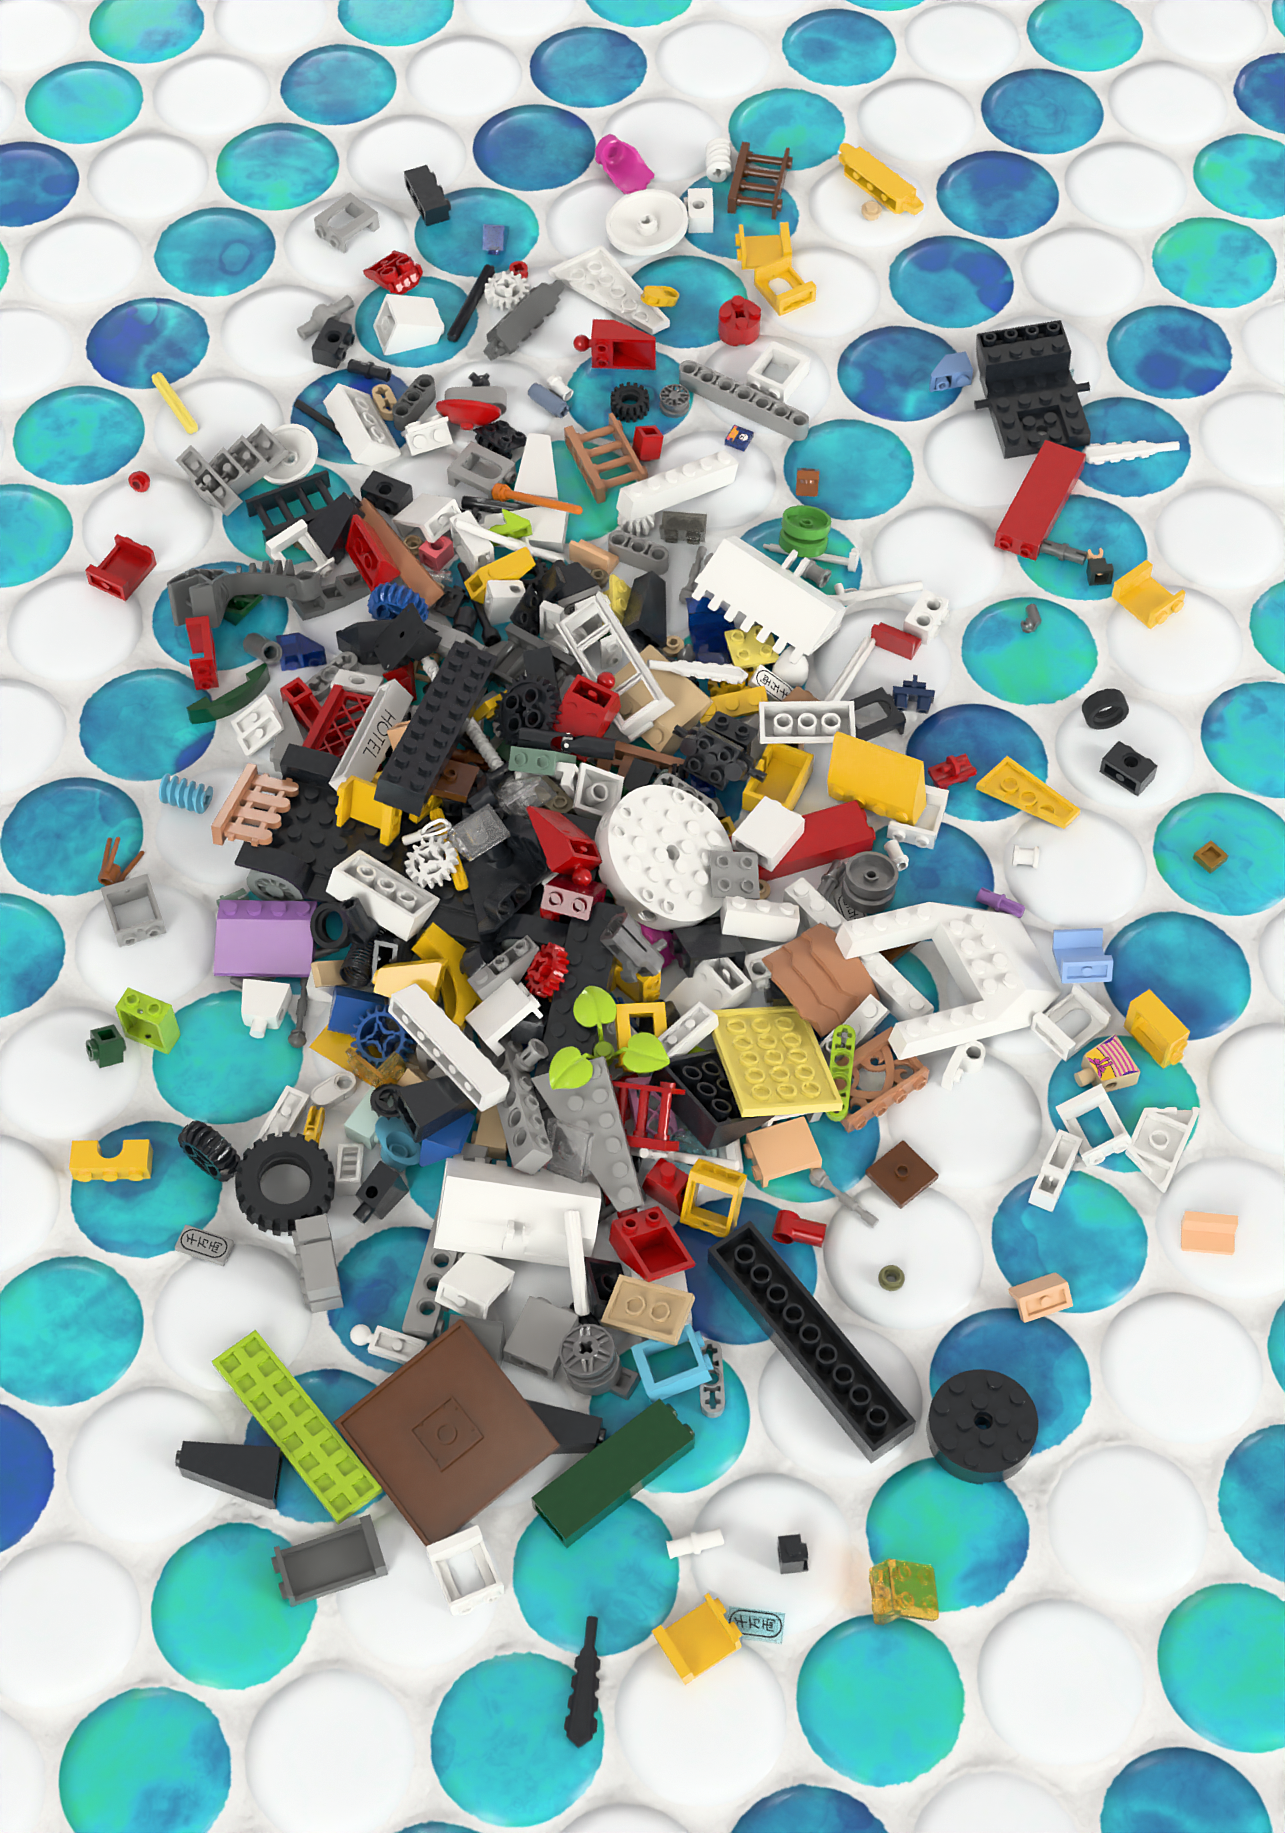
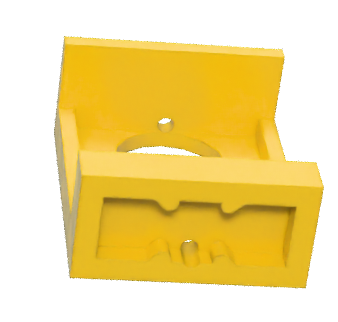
[754,255,816,316]
[615,1002,667,1072]

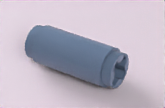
[528,383,569,418]

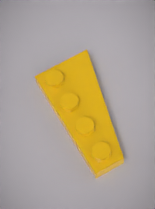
[976,756,1081,829]

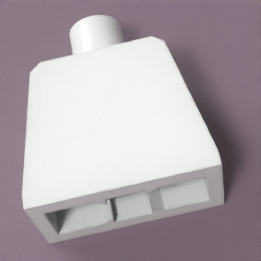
[483,580,537,626]
[241,979,293,1038]

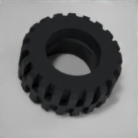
[235,1132,335,1236]

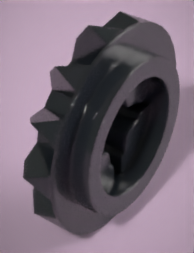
[370,1083,402,1121]

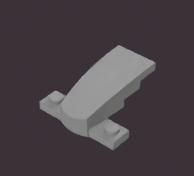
[175,423,289,517]

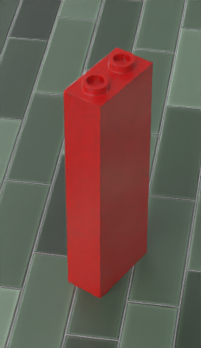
[994,440,1086,561]
[729,800,876,882]

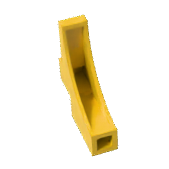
[411,922,482,1032]

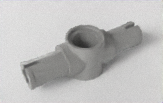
[297,295,354,340]

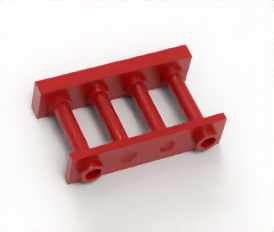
[610,1075,685,1152]

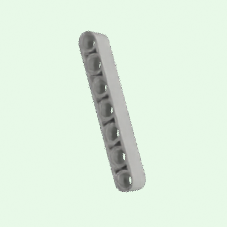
[679,360,809,441]

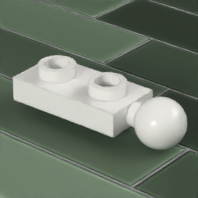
[350,1324,428,1365]

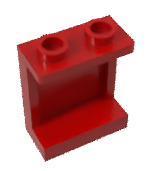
[85,534,157,601]

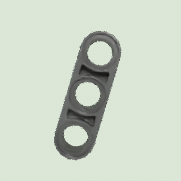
[392,374,436,431]

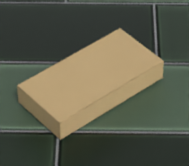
[311,960,354,988]

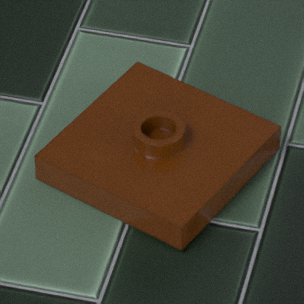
[432,760,480,803]
[865,1140,939,1209]

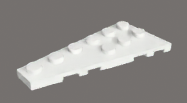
[549,245,670,335]

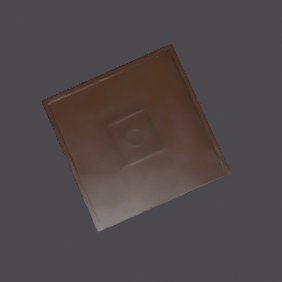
[333,1318,561,1546]

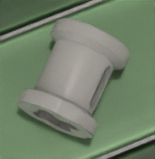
[801,560,831,588]
[515,1038,549,1072]

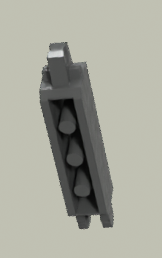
[483,280,565,361]

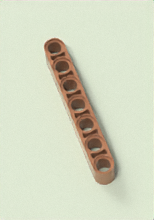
[360,497,445,609]

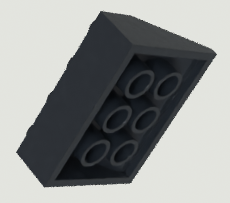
[649,1048,775,1150]

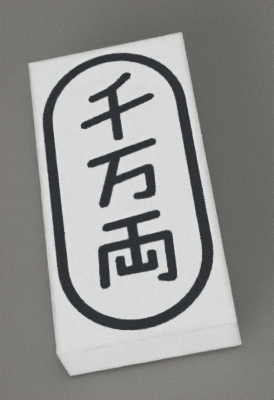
[748,665,794,702]

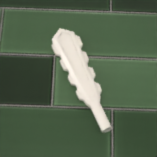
[1082,441,1179,465]
[646,659,749,684]

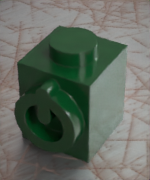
[86,1024,126,1068]

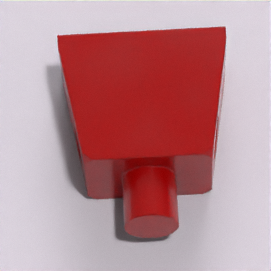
[642,1158,689,1217]

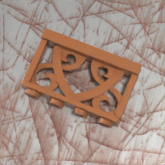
[828,1026,929,1133]

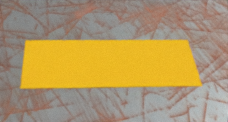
[309,1025,405,1088]

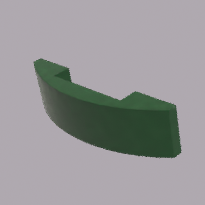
[186,663,270,724]

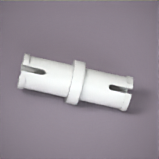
[666,1527,724,1559]

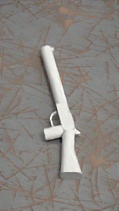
[453,518,564,563]
[828,581,923,606]
[629,1146,740,1171]

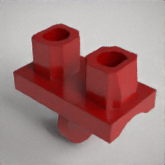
[928,753,977,790]

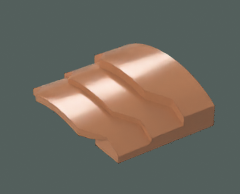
[762,923,880,1038]

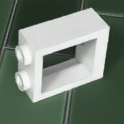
[747,341,810,403]
[449,510,495,576]

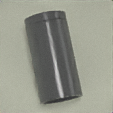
[243,633,282,664]

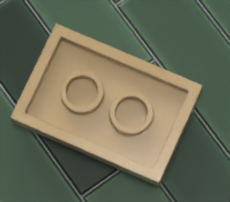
[601,1274,695,1346]

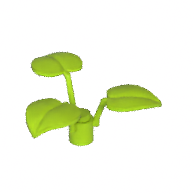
[549,986,670,1090]

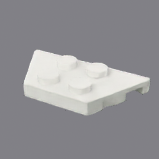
[1125,1107,1201,1193]

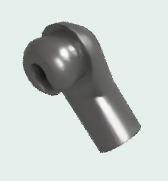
[1020,604,1042,633]

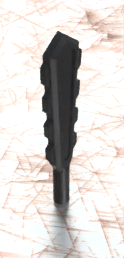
[564,1616,601,1749]

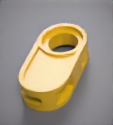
[640,286,679,307]
[303,1106,325,1147]

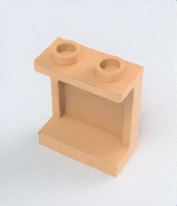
[743,1116,822,1188]

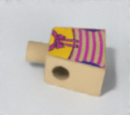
[1074,1034,1140,1092]

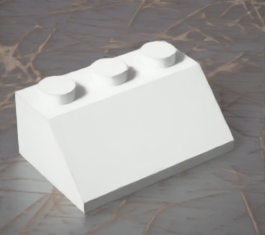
[720,896,800,943]

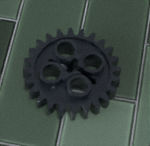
[494,673,562,747]

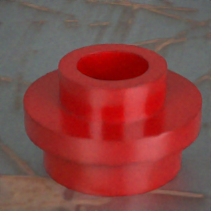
[128,471,150,492]

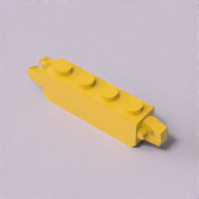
[838,143,924,215]

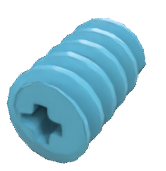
[159,773,213,814]

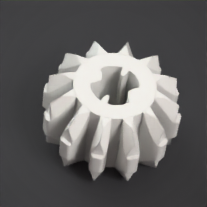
[617,512,655,537]

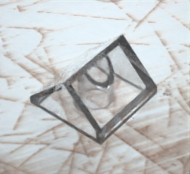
[446,804,510,861]

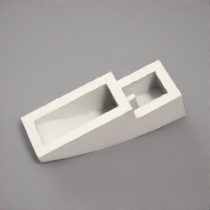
[1028,1129,1083,1212]

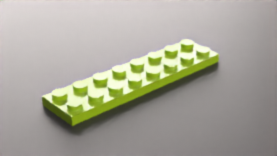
[212,1330,383,1525]

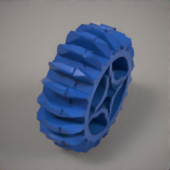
[367,582,429,622]
[350,1005,418,1073]

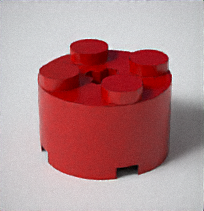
[718,295,761,346]

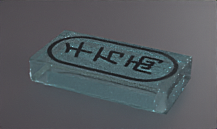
[727,1606,785,1644]

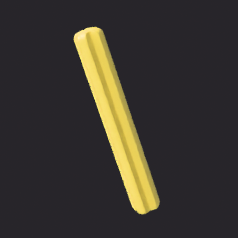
[152,372,198,434]

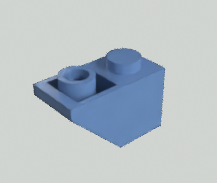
[929,351,973,392]

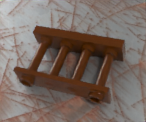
[727,142,793,220]

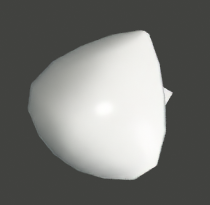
[772,646,809,687]

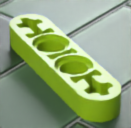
[825,1024,856,1121]

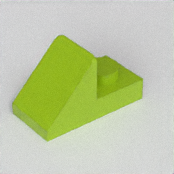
[488,509,533,547]

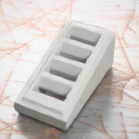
[335,1143,364,1196]

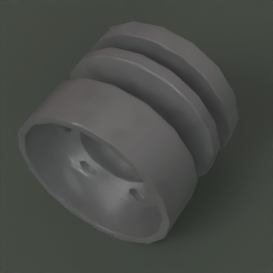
[559,1324,622,1396]

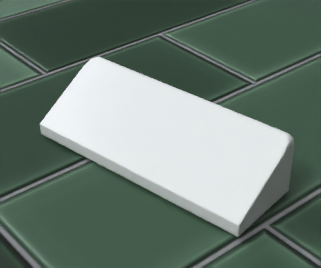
[658,1001,719,1058]

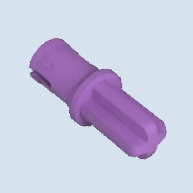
[976,887,1025,918]

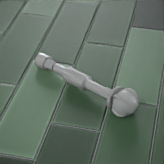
[679,546,707,604]
[809,1168,879,1228]

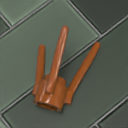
[98,837,144,886]

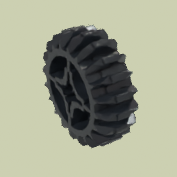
[178,1120,241,1182]

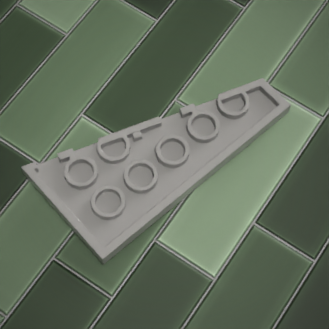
[530,1056,645,1213]

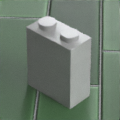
[503,1296,579,1380]

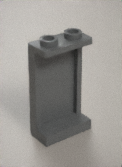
[271,1514,388,1607]

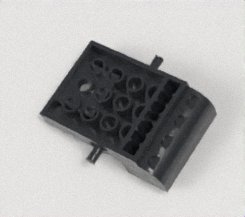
[974,320,1091,459]

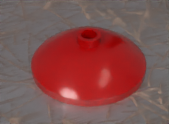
[436,399,501,431]

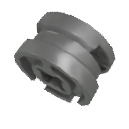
[660,384,690,418]

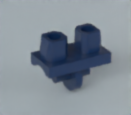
[892,674,935,714]

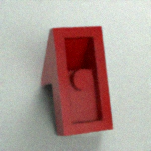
[383,661,417,702]

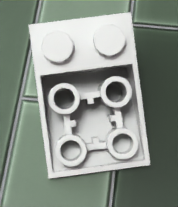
[664,957,752,1017]

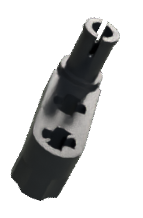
[468,761,515,816]

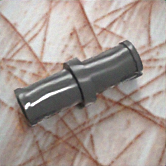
[1040,539,1088,565]

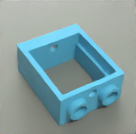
[631,1323,714,1404]

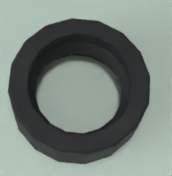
[1082,688,1129,730]
[310,902,351,949]

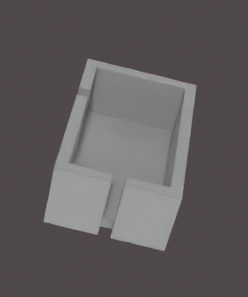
[292,1214,344,1313]

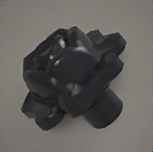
[468,372,490,387]

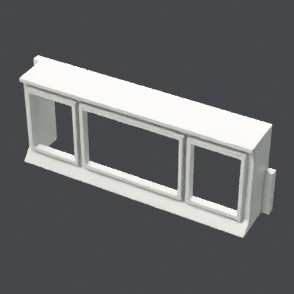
[555,590,675,742]

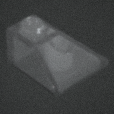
[496,776,557,818]

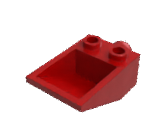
[573,319,656,370]
[552,672,621,763]
[526,806,603,886]
[609,1206,695,1282]

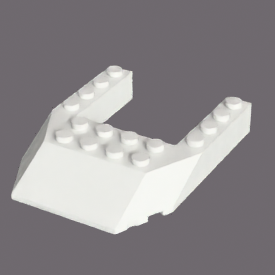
[835,902,1062,1060]

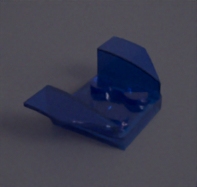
[685,597,735,665]

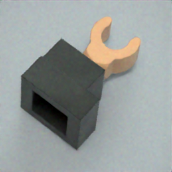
[1086,548,1114,586]

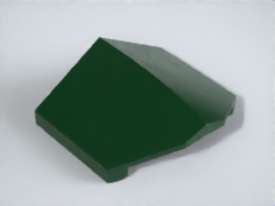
[223,594,264,626]

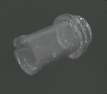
[428,568,453,586]

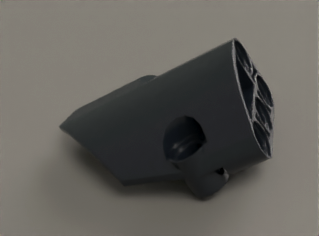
[466,814,552,935]

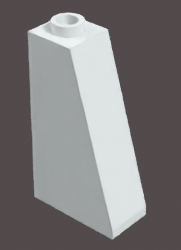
[514,433,558,506]
[480,506,569,553]

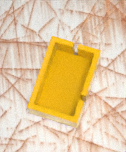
[742,743,814,812]

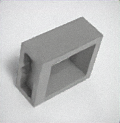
[100,874,166,947]

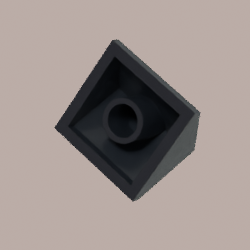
[584,1256,624,1320]

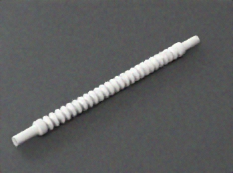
[421,656,528,809]

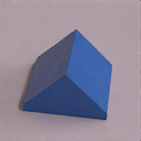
[327,986,385,1036]
[419,1113,475,1167]

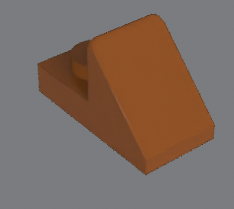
[796,468,819,497]

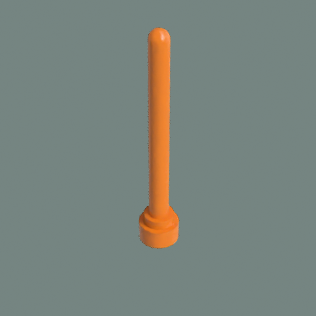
[492,483,583,515]

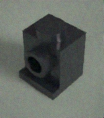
[777,1534,808,1574]

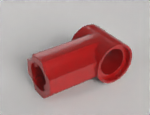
[772,1210,827,1248]

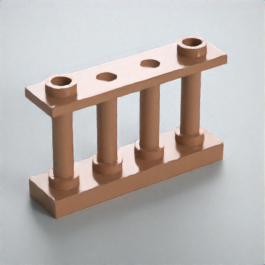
[564,413,648,504]

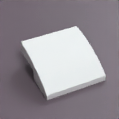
[231,694,284,757]

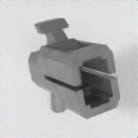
[600,912,667,983]

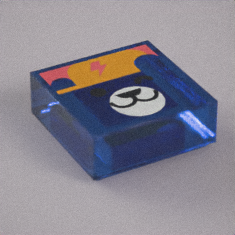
[725,425,754,451]

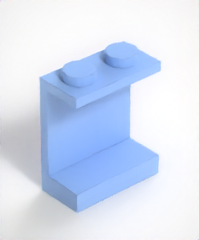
[1052,928,1113,983]

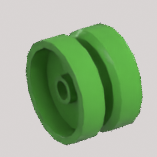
[778,505,832,558]

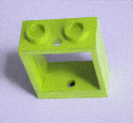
[115,987,181,1055]

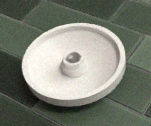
[606,189,688,256]

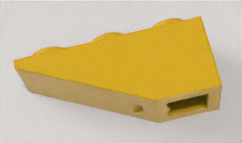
[464,546,536,604]

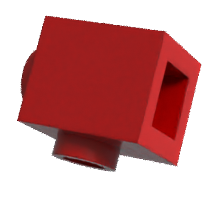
[632,425,664,461]

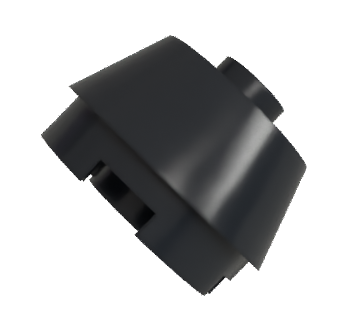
[459,941,505,978]

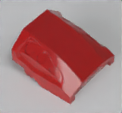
[363,250,423,295]

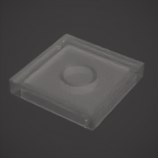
[541,1117,594,1183]

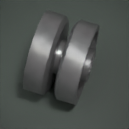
[841,851,898,914]

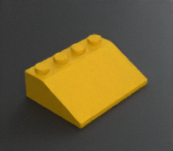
[827,731,926,826]

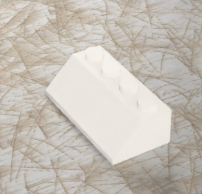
[323,383,401,466]
[758,701,856,744]
[326,850,440,941]

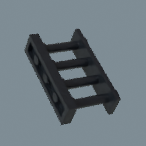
[245,470,334,547]

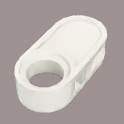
[311,1071,357,1111]

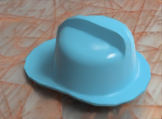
[375,1116,421,1173]

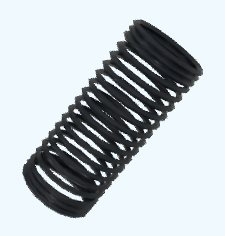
[339,925,387,987]

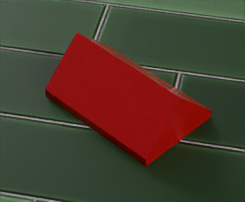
[345,514,401,592]

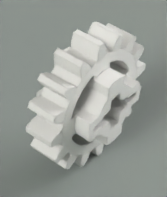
[484,271,530,311]
[404,837,459,889]

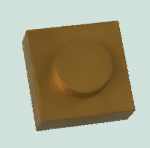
[1193,841,1229,874]

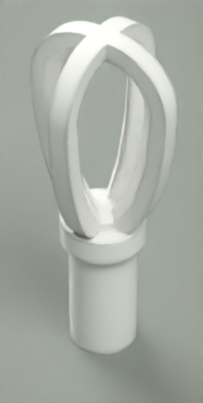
[402,818,452,845]

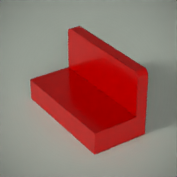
[871,622,922,660]

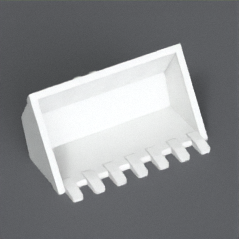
[692,536,846,664]
[433,1154,601,1268]

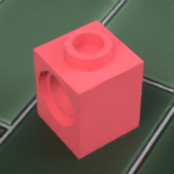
[419,535,454,573]

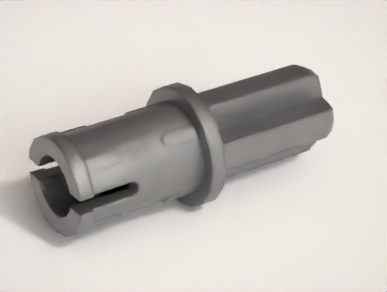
[817,859,846,901]

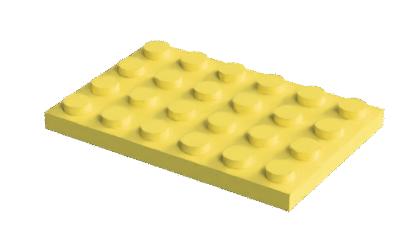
[711,1006,843,1117]

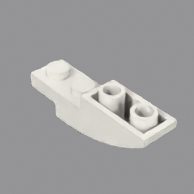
[819,994,890,1067]

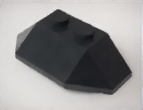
[336,619,401,665]

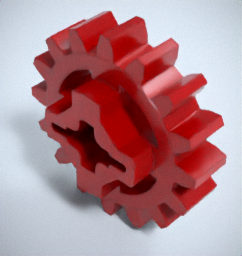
[525,942,569,998]

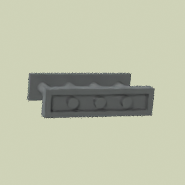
[492,623,584,689]

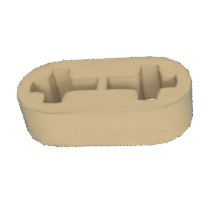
[372,384,397,421]

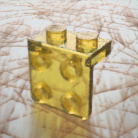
[345,1048,407,1088]
[869,1559,939,1625]

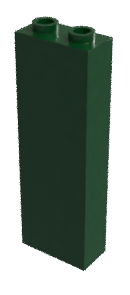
[531,1398,695,1548]

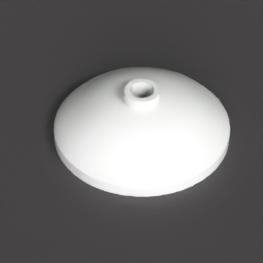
[263,424,318,485]

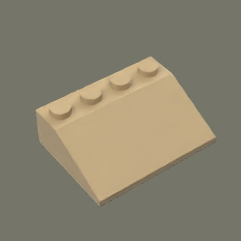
[611,645,714,756]

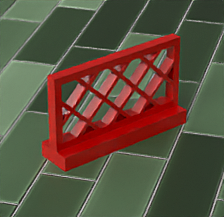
[302,684,373,759]

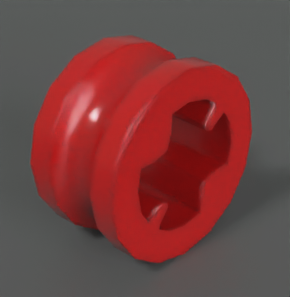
[509,261,528,279]

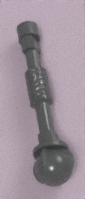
[288,977,309,1048]

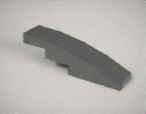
[292,571,372,621]

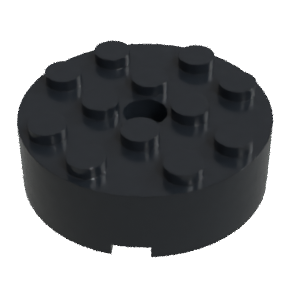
[926,1369,1038,1485]

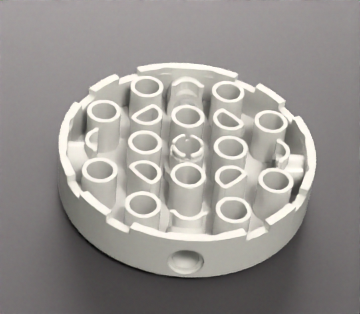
[595,785,733,931]

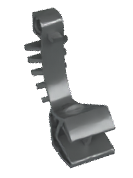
[167,559,322,628]

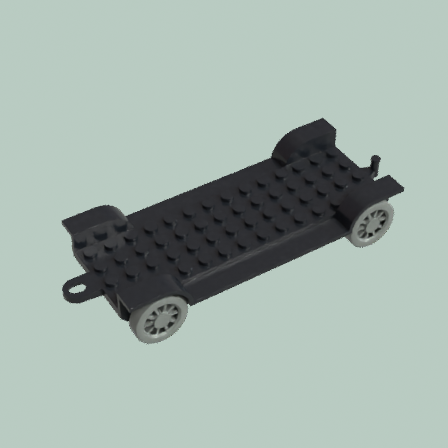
[234,743,614,964]

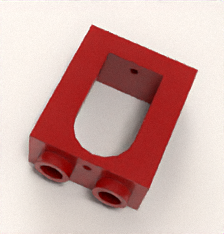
[185,616,219,690]

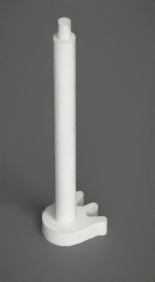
[763,543,860,572]

